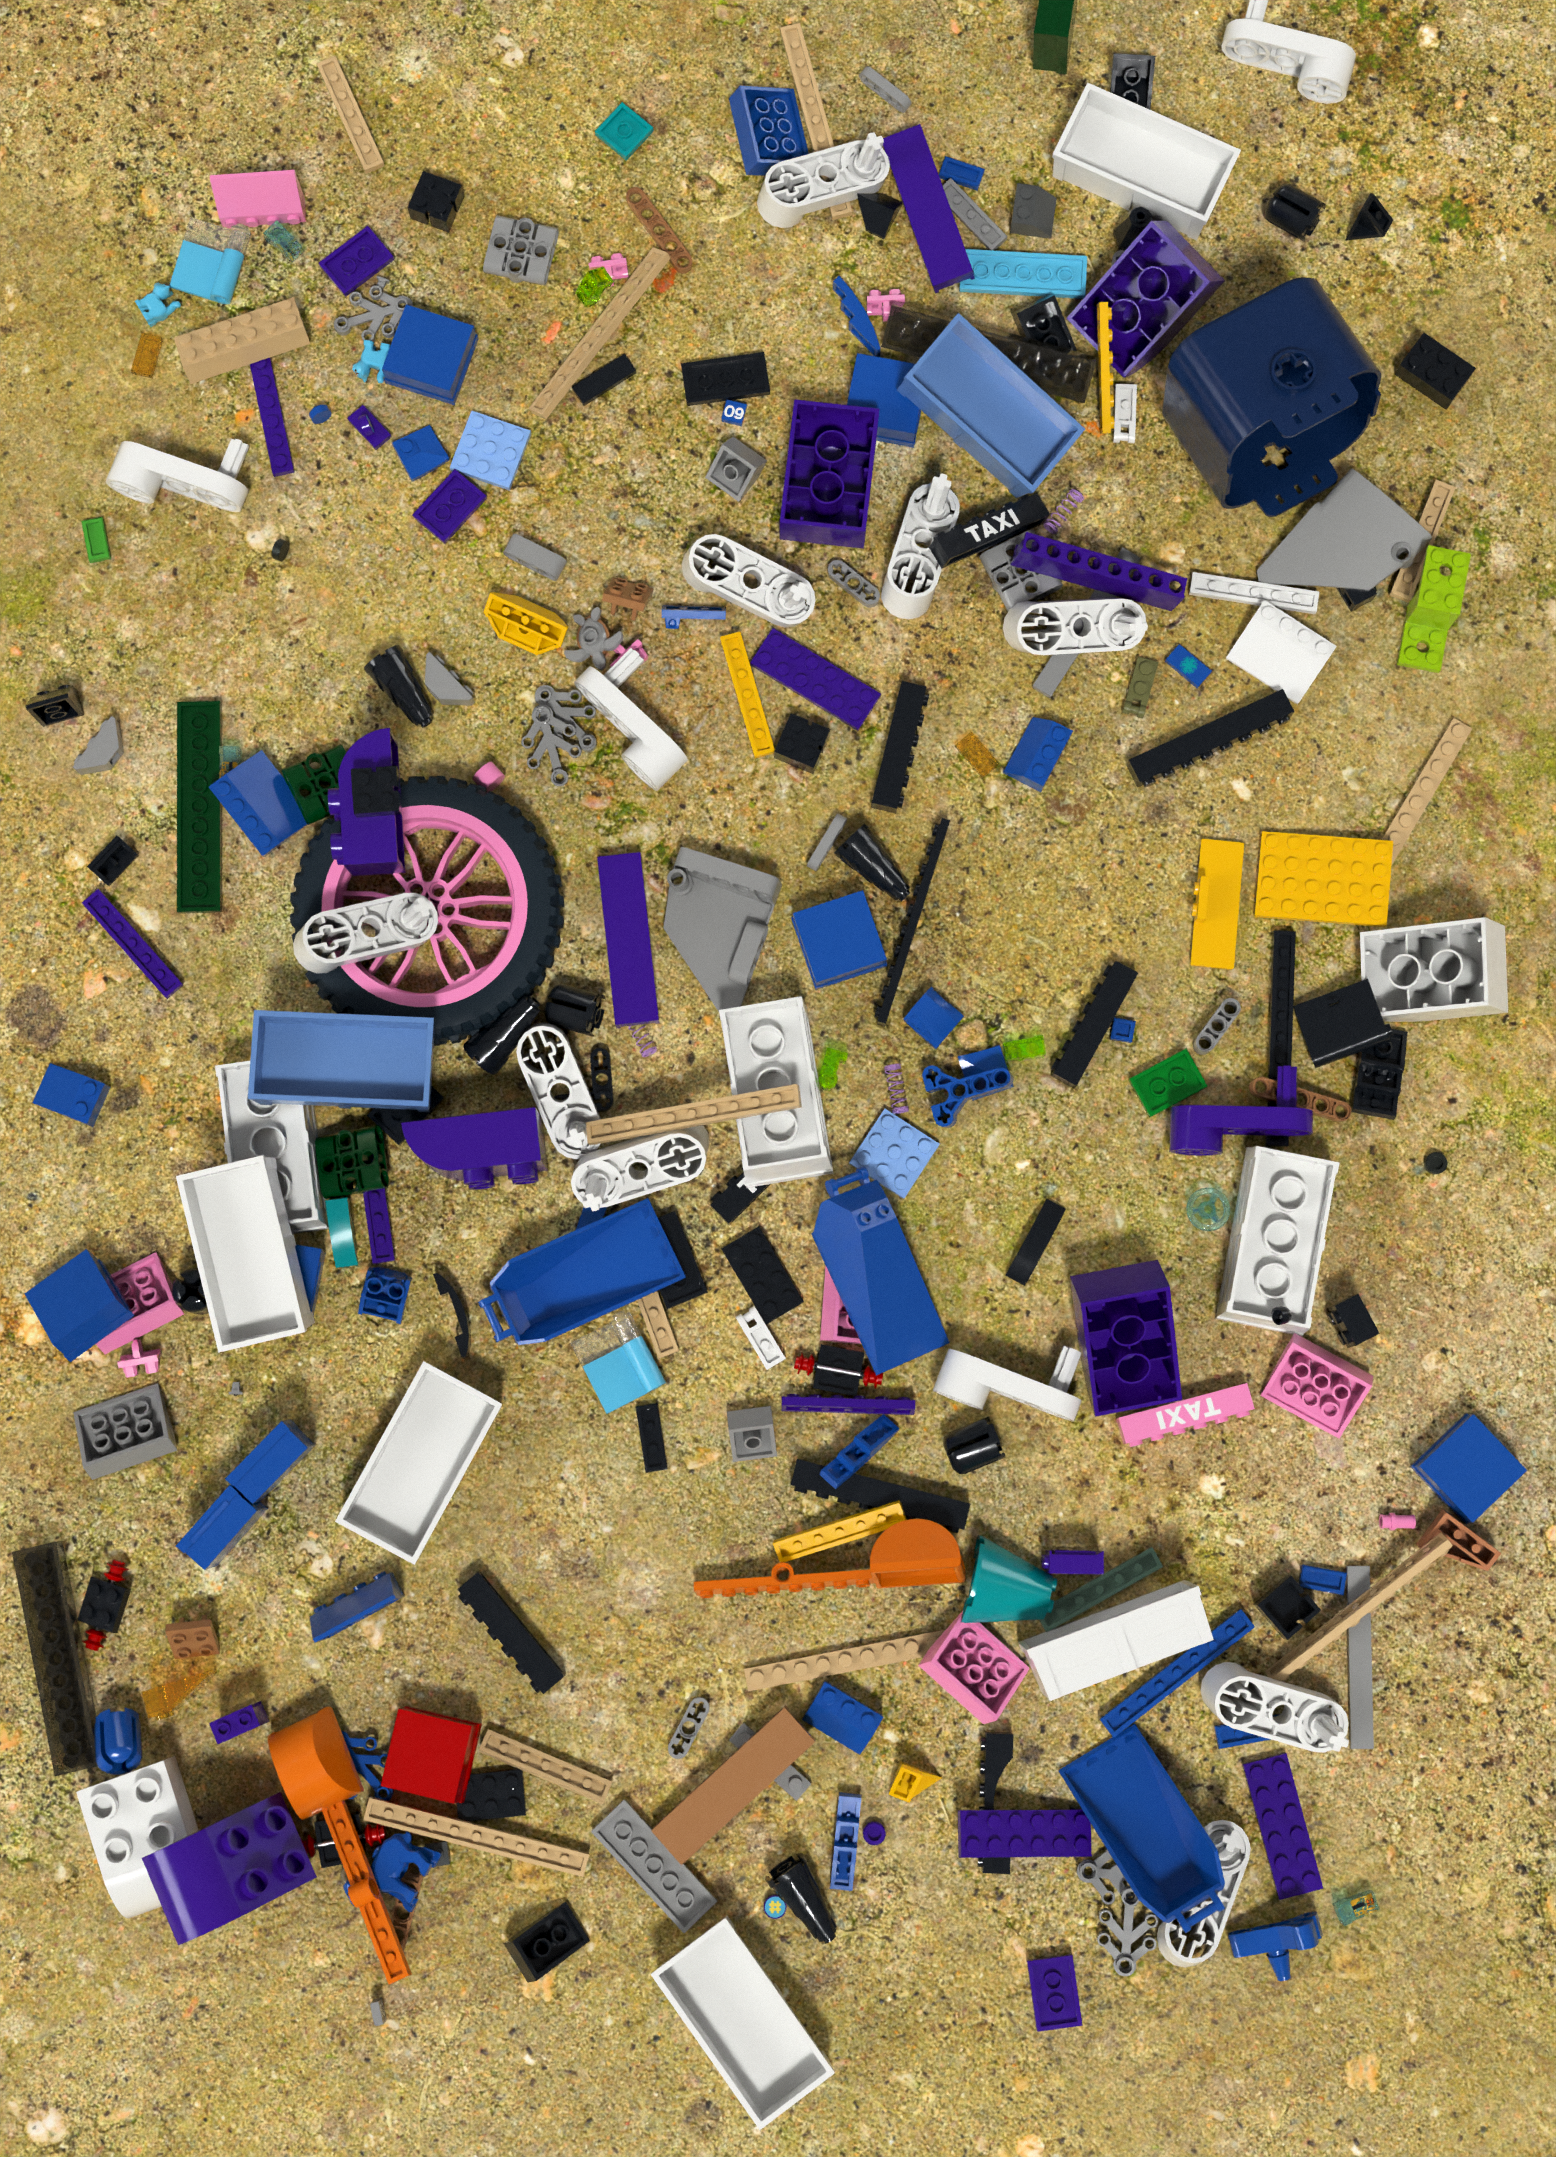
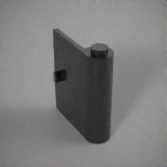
[1293,979,1394,1068]

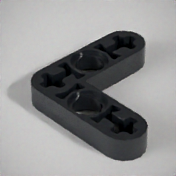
[554,1048,614,1112]

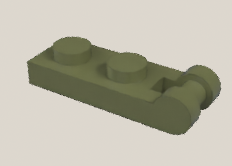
[1122,657,1159,719]

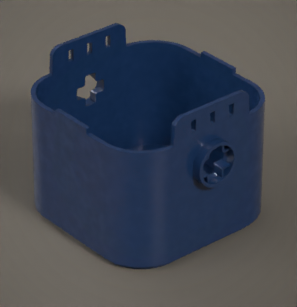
[1162,277,1382,517]

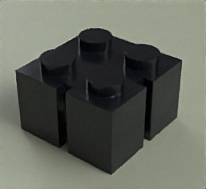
[407,171,465,233]
[774,713,831,774]
[351,766,402,818]
[1326,1294,1380,1348]
[1253,1575,1321,1640]

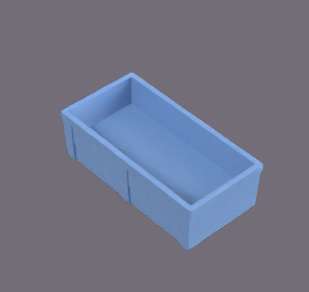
[897,313,1085,498]
[248,1010,435,1112]

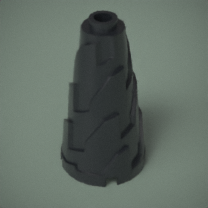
[364,645,433,728]
[834,823,910,902]
[463,996,540,1075]
[765,1853,837,1944]

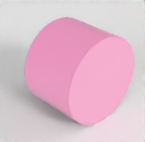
[472,762,505,793]

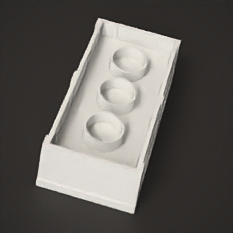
[1052,82,1241,241]
[719,996,834,1188]
[215,1061,329,1234]
[1215,1146,1339,1336]
[176,1155,315,1353]
[335,1361,502,1565]
[1018,1580,1214,1701]
[651,1916,835,2130]

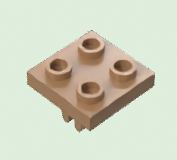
[602,578,654,621]
[165,1615,220,1659]

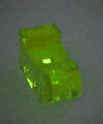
[576,267,614,308]
[1003,1035,1046,1062]
[819,1047,848,1091]

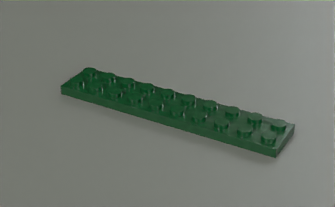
[177,701,222,914]

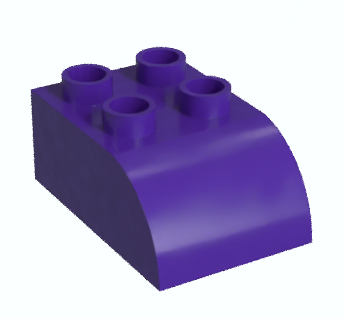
[1067,221,1225,378]
[780,399,880,549]
[328,728,406,876]
[401,1107,548,1190]
[1070,1260,1182,1417]
[142,1792,317,1945]

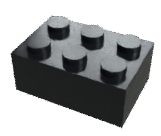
[1395,333,1476,410]

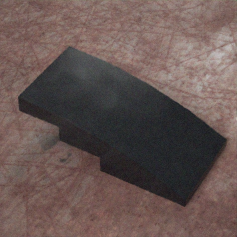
[1351,1029,1408,1120]

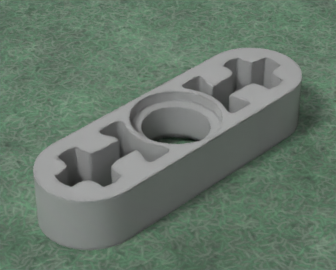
[859,66,912,113]
[828,560,880,608]
[807,813,847,871]
[668,1697,710,1759]

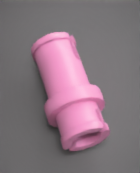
[1379,1513,1416,1530]

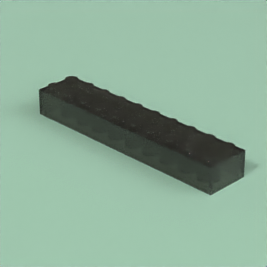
[881,301,1098,403]
[12,1541,97,1776]

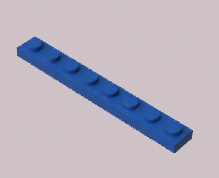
[1099,1609,1255,1738]

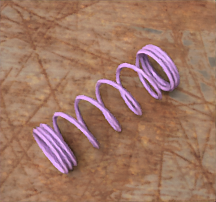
[1043,489,1084,534]
[628,1025,657,1057]
[884,1064,909,1114]

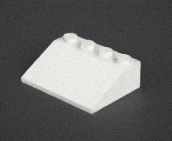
[1226,600,1337,705]

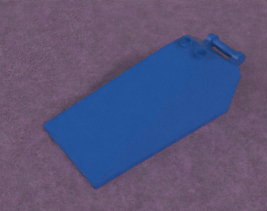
[811,1166,950,1376]
[478,1198,686,1345]
[1058,1724,1225,1933]

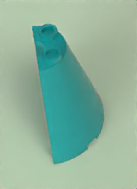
[961,1535,1057,1623]

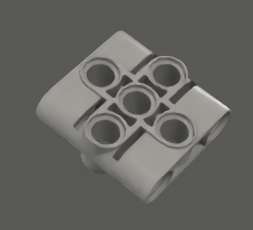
[483,215,559,286]
[979,530,1063,611]

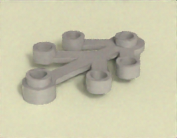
[334,285,413,342]
[535,685,597,752]
[521,705,582,787]
[1077,1849,1136,1907]
[1097,1886,1158,1976]

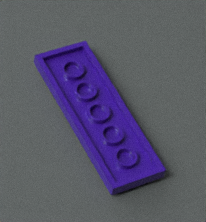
[750,628,881,731]
[1242,1753,1323,1900]
[958,1810,1092,1858]

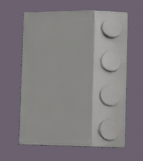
[73,1383,177,1480]

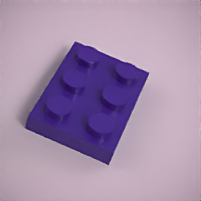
[318,226,394,297]
[412,469,487,544]
[1027,1954,1083,2032]

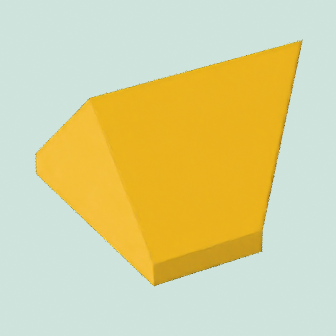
[889,1761,943,1803]

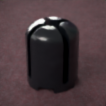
[1265,183,1326,242]
[544,984,606,1036]
[171,1268,209,1315]
[943,1416,1006,1474]

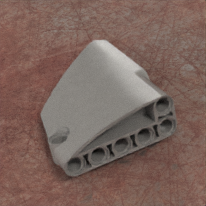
[1257,468,1433,591]
[663,847,782,1012]

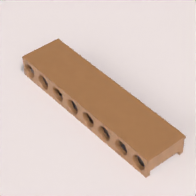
[651,1705,816,1865]

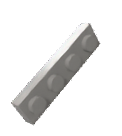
[943,178,1007,251]
[729,1722,811,1801]

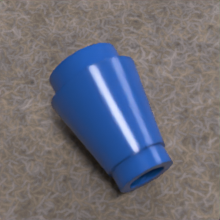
[1266,1949,1291,1981]

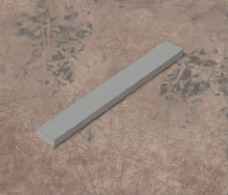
[1032,547,1141,698]
[1346,1566,1374,1749]

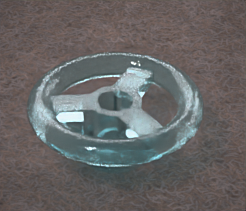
[1186,1187,1230,1231]

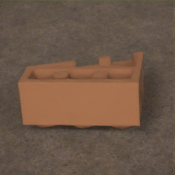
[1416,1509,1501,1571]

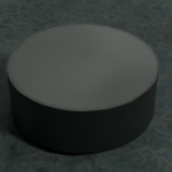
[272,539,289,562]
[1424,1152,1448,1175]

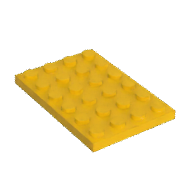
[1255,831,1393,927]

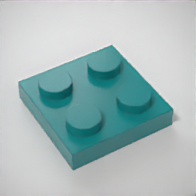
[595,102,654,161]

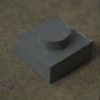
[425,1841,451,1866]

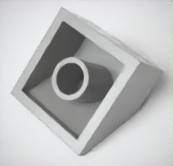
[705,437,767,502]
[727,1406,777,1462]

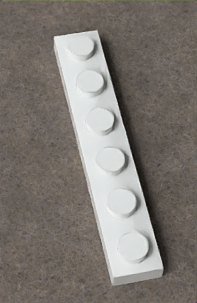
[1189,572,1319,614]

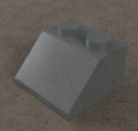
[1010,183,1057,239]

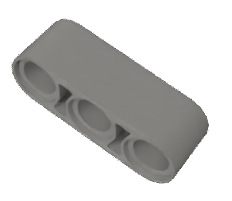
[503,534,567,581]
[1193,998,1241,1055]

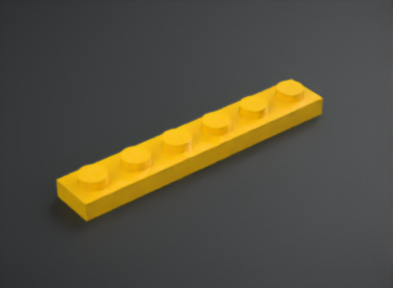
[1097,302,1114,434]
[720,631,775,759]
[773,1500,907,1562]

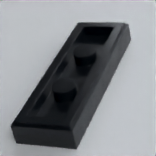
[572,354,636,406]
[636,1403,668,1473]

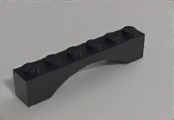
[977,1732,1013,1874]

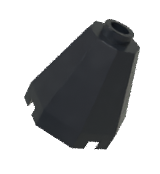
[1113,207,1154,250]

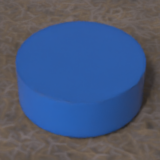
[309,405,331,424]

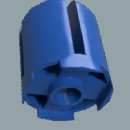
[94,1708,142,1775]

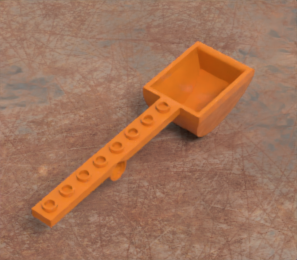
[694,1519,966,1598]
[268,1706,412,1985]

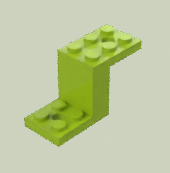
[1397,545,1471,673]

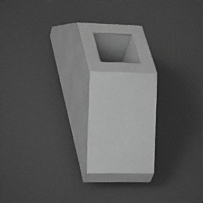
[425,652,475,706]
[73,716,124,775]

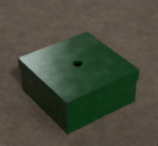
[1033,0,1078,74]

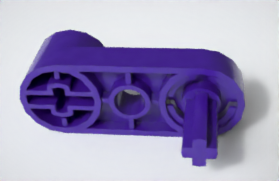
[1169,1066,1313,1156]

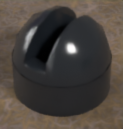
[1272,1306,1292,1325]

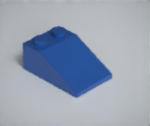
[32,1063,111,1127]

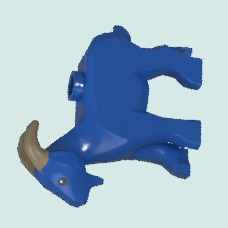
[340,1831,442,1912]

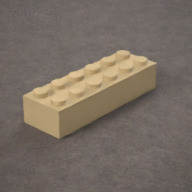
[174,297,310,384]

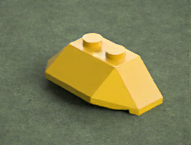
[484,592,568,655]

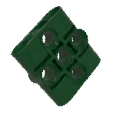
[282,744,346,825]
[315,1125,389,1199]

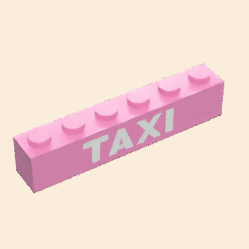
[1116,1383,1255,1447]

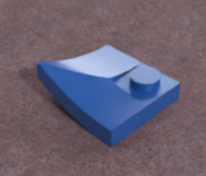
[392,425,450,482]
[958,1045,1014,1101]

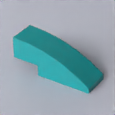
[325,1198,358,1268]

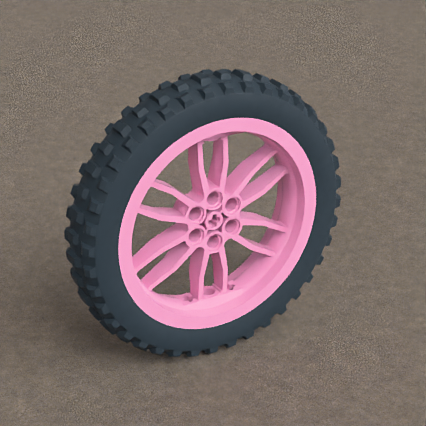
[290,776,564,1046]

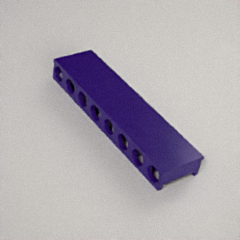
[883,124,975,294]
[1010,532,1188,611]
[597,852,660,1029]

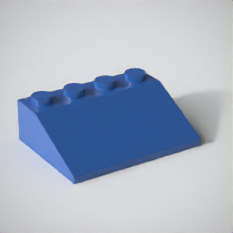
[729,85,809,176]
[209,750,308,857]
[310,1571,404,1643]

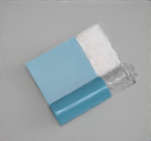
[169,217,251,304]
[570,1310,666,1414]

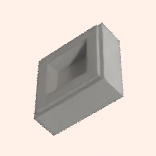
[370,1997,386,2026]

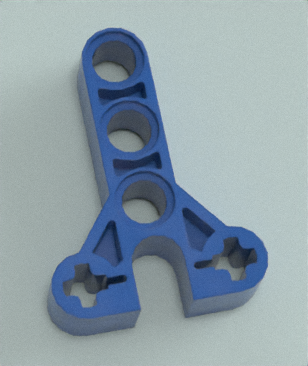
[922,1065,1014,1128]
[1228,1912,1323,1958]

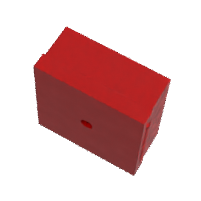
[381,1706,482,1804]

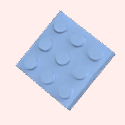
[449,411,532,491]
[849,1109,940,1199]

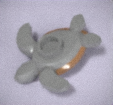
[564,607,623,670]

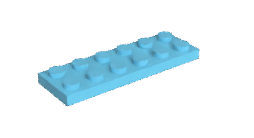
[959,249,1087,299]

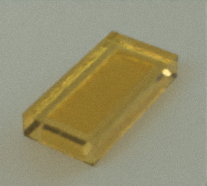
[131,332,163,379]
[955,732,999,779]

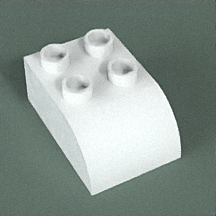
[1360,917,1508,1022]
[76,1756,198,1919]

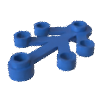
[341,1730,394,1801]

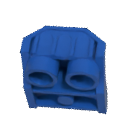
[903,986,964,1049]
[358,1267,412,1324]

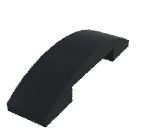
[1005,1199,1066,1286]
[433,1273,471,1359]

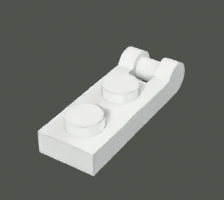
[1113,384,1137,444]
[735,1306,786,1370]

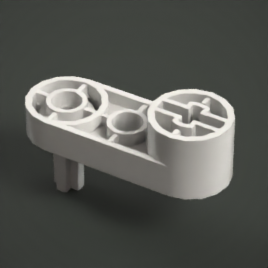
[1221,0,1356,104]
[757,132,890,228]
[106,439,249,512]
[881,474,960,619]
[682,534,816,628]
[1003,597,1148,655]
[574,648,688,791]
[293,893,438,973]
[516,1022,601,1159]
[571,1125,709,1211]
[933,1346,1082,1422]
[1201,1662,1349,1753]
[1157,1820,1251,1968]

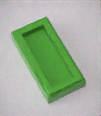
[81,517,111,563]

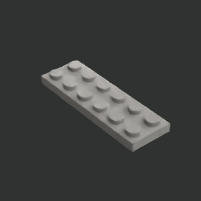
[591,1799,717,1933]

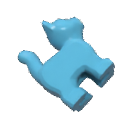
[135,282,181,327]
[352,340,390,383]

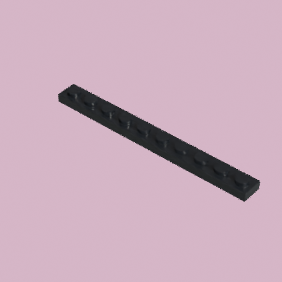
[874,818,950,1027]
[1265,930,1296,1147]

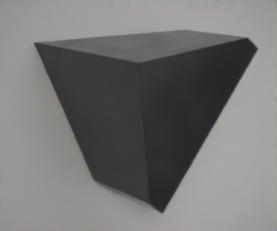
[857,193,903,239]
[1345,193,1393,241]

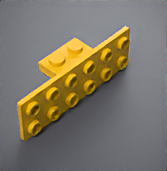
[1190,839,1244,970]

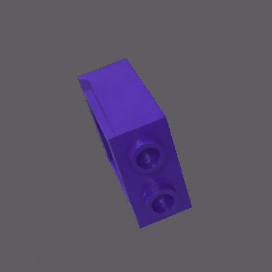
[1041,1550,1104,1574]
[209,1701,270,1744]

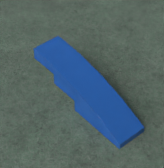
[833,276,881,357]
[819,1414,900,1489]
[830,1792,862,1891]

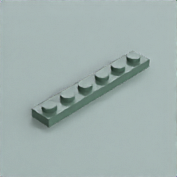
[1039,1547,1163,1632]

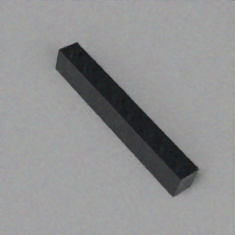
[1126,689,1295,788]
[791,1459,970,1533]

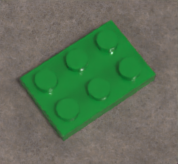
[1128,1048,1208,1118]

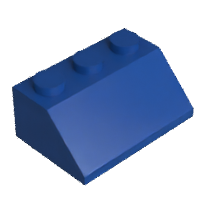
[1003,717,1073,793]
[802,1680,883,1755]

